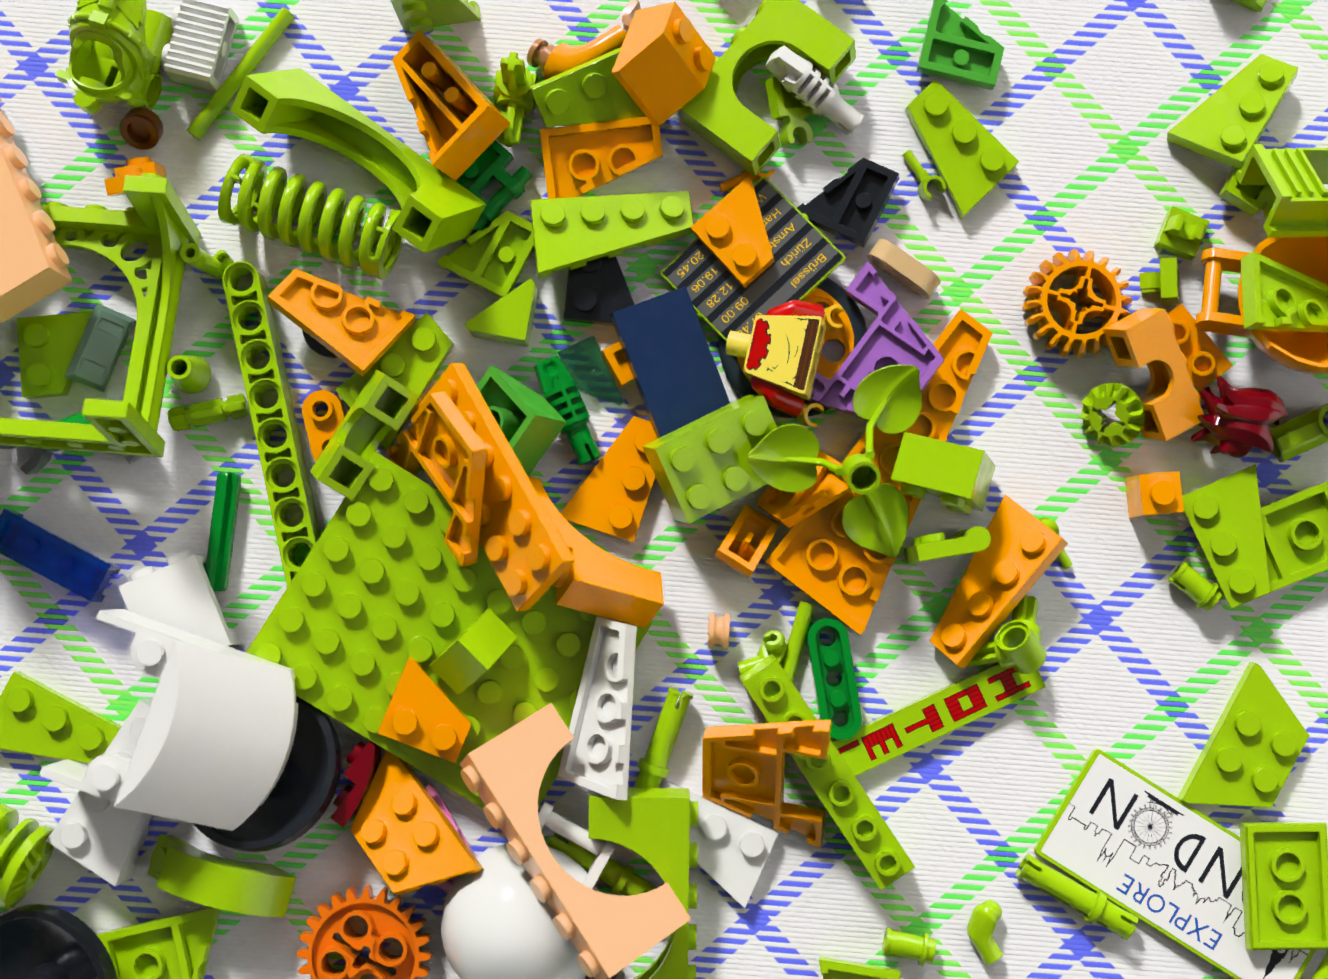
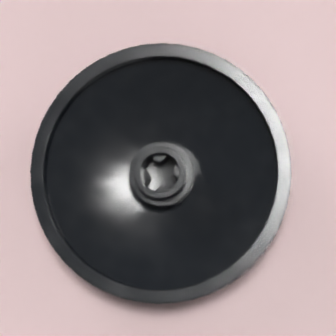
[193,696,342,852]
[0,904,118,979]

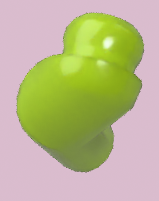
[737,630,788,675]
[967,900,1003,965]

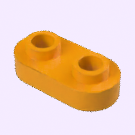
[302,390,346,461]

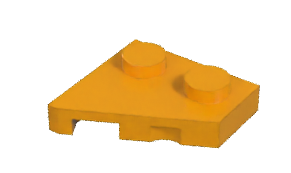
[756,450,852,528]

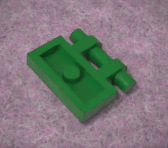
[456,140,533,232]

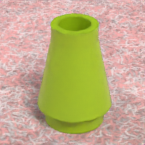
[167,354,212,394]

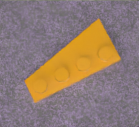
[930,495,1068,669]

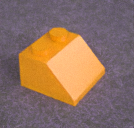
[611,2,716,126]

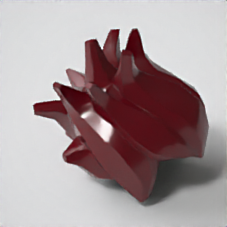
[1190,376,1288,458]

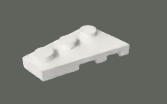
[664,780,778,908]

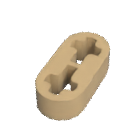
[867,239,941,299]

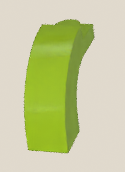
[147,834,297,918]

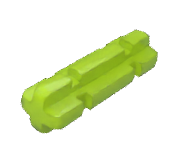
[168,393,249,431]

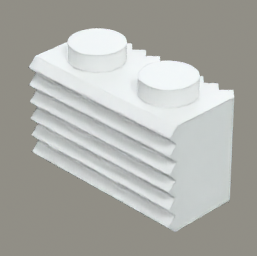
[161,0,239,92]

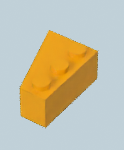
[392,30,511,181]

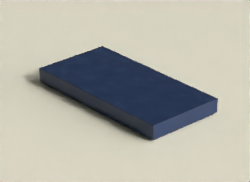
[610,286,730,438]

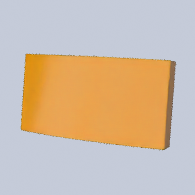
[104,157,166,196]

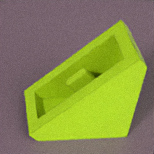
[464,278,539,347]
[429,608,518,695]

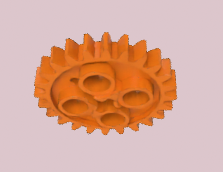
[296,884,433,979]

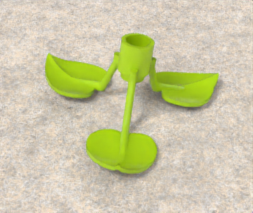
[747,364,922,558]

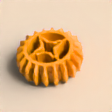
[1021,249,1133,358]

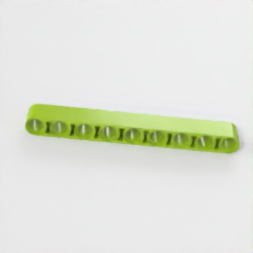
[222,261,321,587]

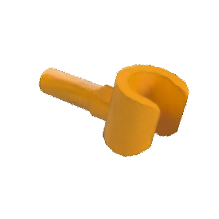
[719,169,775,193]

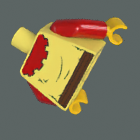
[726,300,844,427]

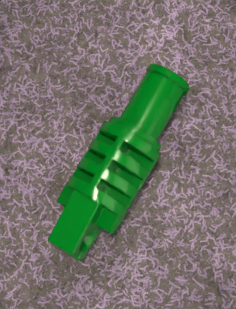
[534,355,602,466]

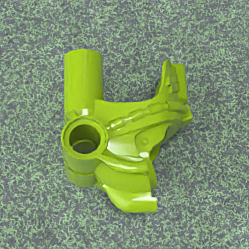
[55,0,174,114]

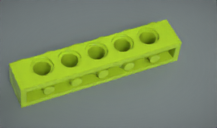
[739,654,915,890]

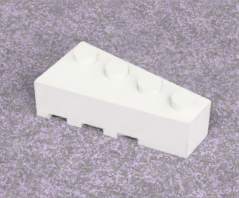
[46,698,153,887]

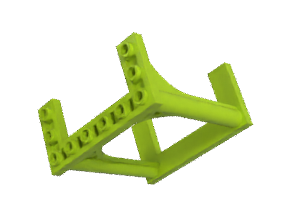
[0,173,200,457]

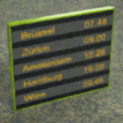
[660,177,846,358]

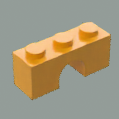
[1103,308,1204,441]

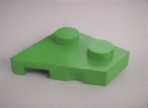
[916,0,1004,90]

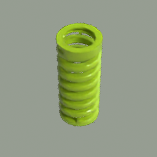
[218,154,404,280]

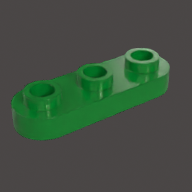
[806,618,862,740]

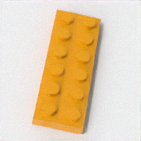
[411,363,575,611]

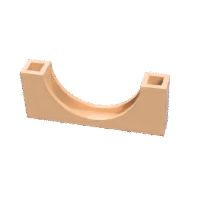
[0,96,73,324]
[460,703,691,979]

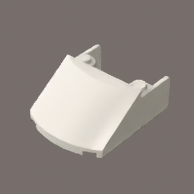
[40,609,298,831]

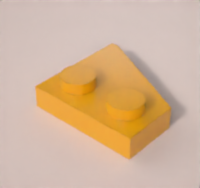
[690,177,774,288]
[378,657,471,763]

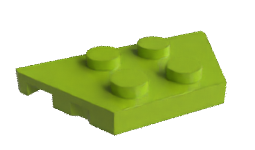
[1261,481,1328,592]
[1177,662,1310,807]
[96,907,220,979]

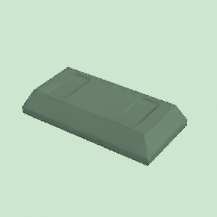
[65,303,135,392]

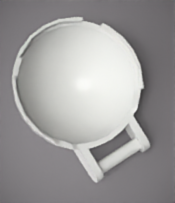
[441,802,617,979]

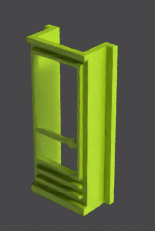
[1235,144,1328,238]

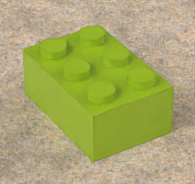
[642,395,777,524]

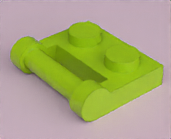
[904,526,991,564]

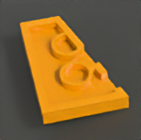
[539,117,663,199]
[268,269,416,377]
[561,416,658,543]

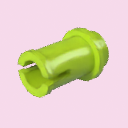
[1167,561,1223,611]
[882,927,936,966]

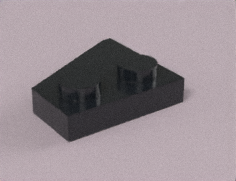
[797,158,899,248]
[563,256,635,326]

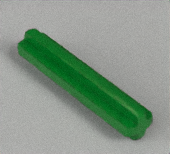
[205,472,241,591]

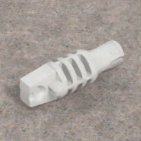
[765,46,863,135]

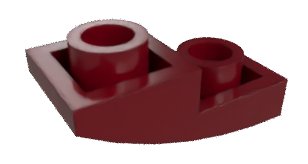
[330,741,382,828]

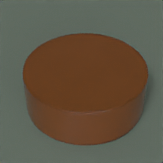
[119,107,163,150]

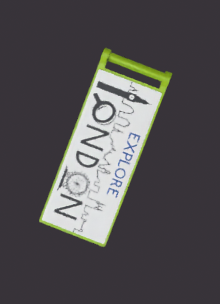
[1034,749,1328,979]

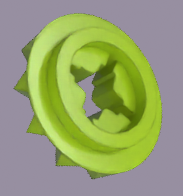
[1079,383,1145,448]

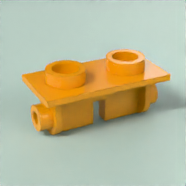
[1167,303,1233,391]

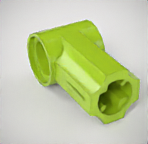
[1270,403,1328,462]

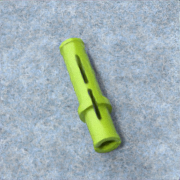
[634,686,694,788]
[547,832,658,896]
[1015,854,1138,940]

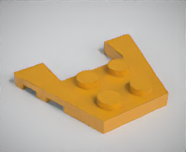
[385,391,487,567]
[702,719,832,848]

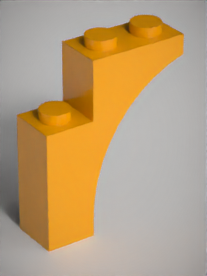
[528,476,664,628]

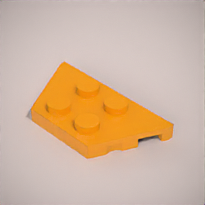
[350,750,483,895]

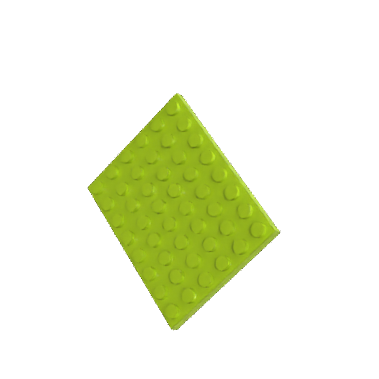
[246,451,652,809]

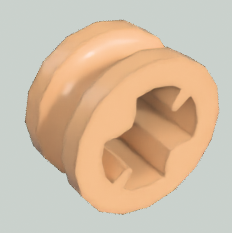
[708,612,730,650]

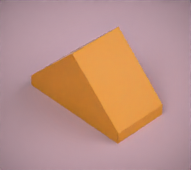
[713,504,780,578]

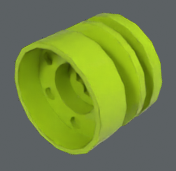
[0,802,54,910]

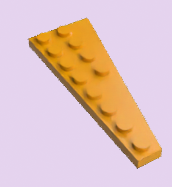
[765,309,993,635]

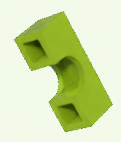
[310,369,420,501]

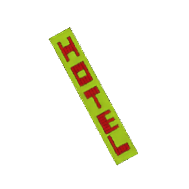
[831,662,1046,776]

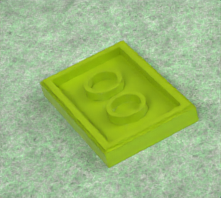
[1239,822,1328,950]

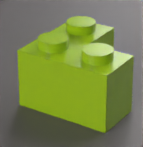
[891,432,996,515]

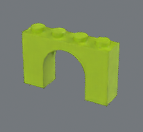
[679,0,856,177]

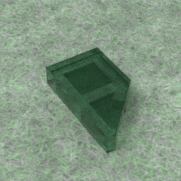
[557,336,624,406]

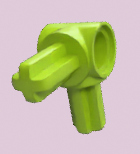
[494,52,538,147]
[967,594,1046,674]

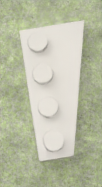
[557,616,637,800]

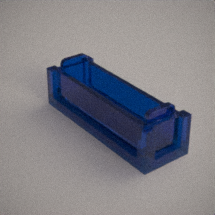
[0,508,121,603]

